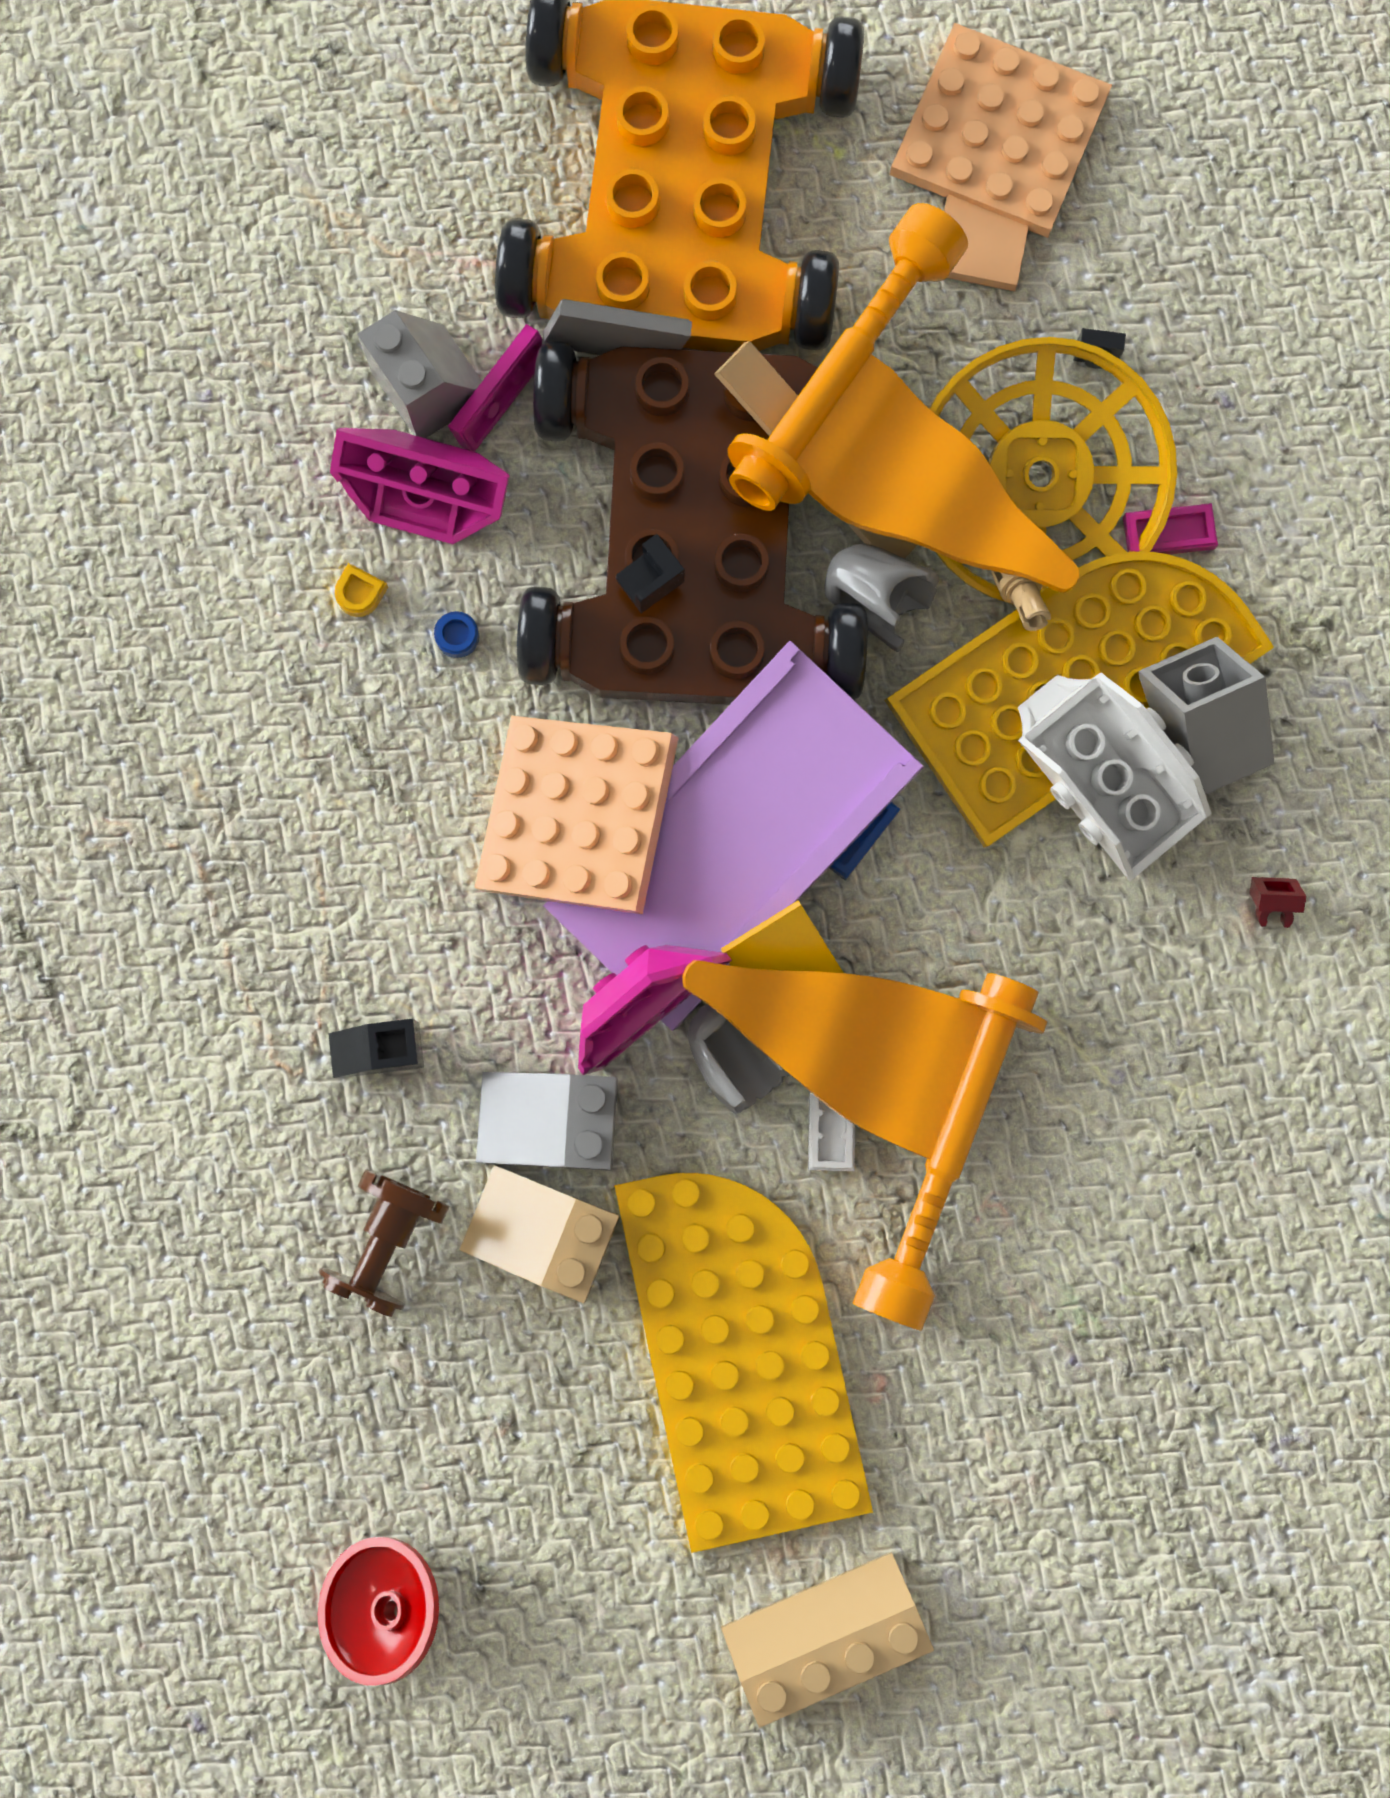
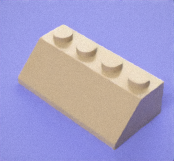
[721,1552,934,1728]

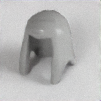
[824,544,939,652]
[688,1004,790,1114]

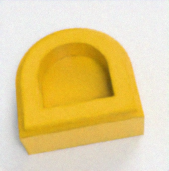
[335,563,388,617]

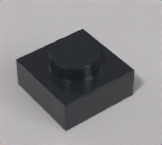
[1073,328,1126,369]

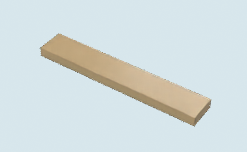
[714,341,917,559]

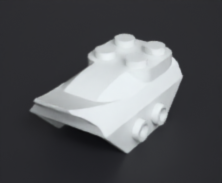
[1018,673,1212,881]

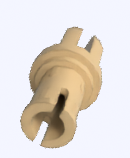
[991,571,1051,631]

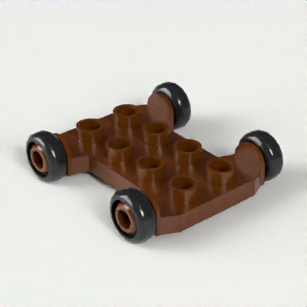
[517,342,868,705]

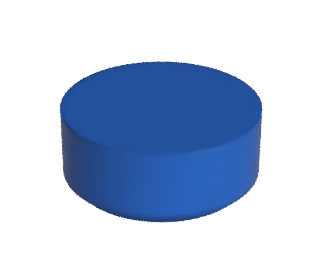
[434,611,479,658]

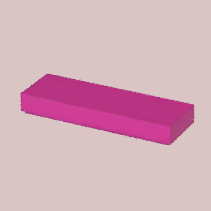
[448,324,542,452]

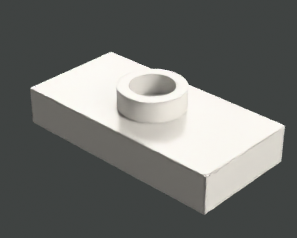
[808,1091,855,1171]

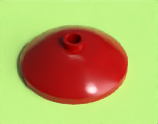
[317,1537,439,1686]

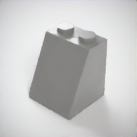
[357,310,482,438]
[1138,637,1274,795]

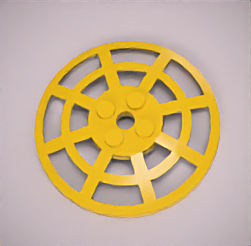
[929,337,1177,605]

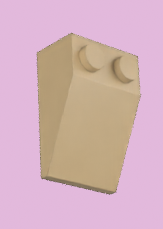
[459,1165,620,1303]

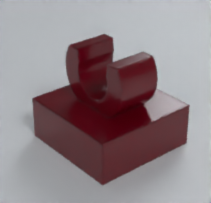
[1249,877,1307,928]

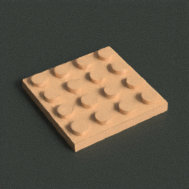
[889,23,1112,238]
[475,716,679,915]

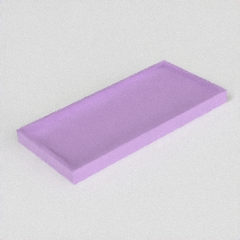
[543,641,924,1031]

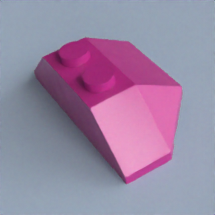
[330,428,510,544]
[578,945,732,1075]

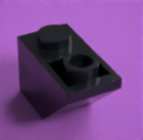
[328,1018,424,1079]

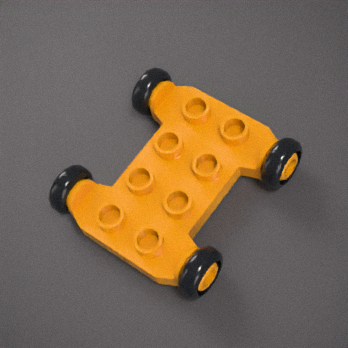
[495,0,864,353]

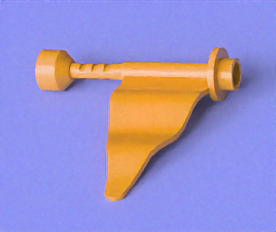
[727,203,1079,593]
[682,960,1047,1331]

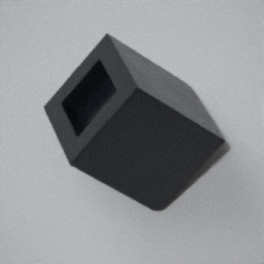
[616,534,685,614]

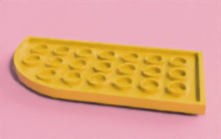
[884,551,1274,847]
[614,1173,873,1553]

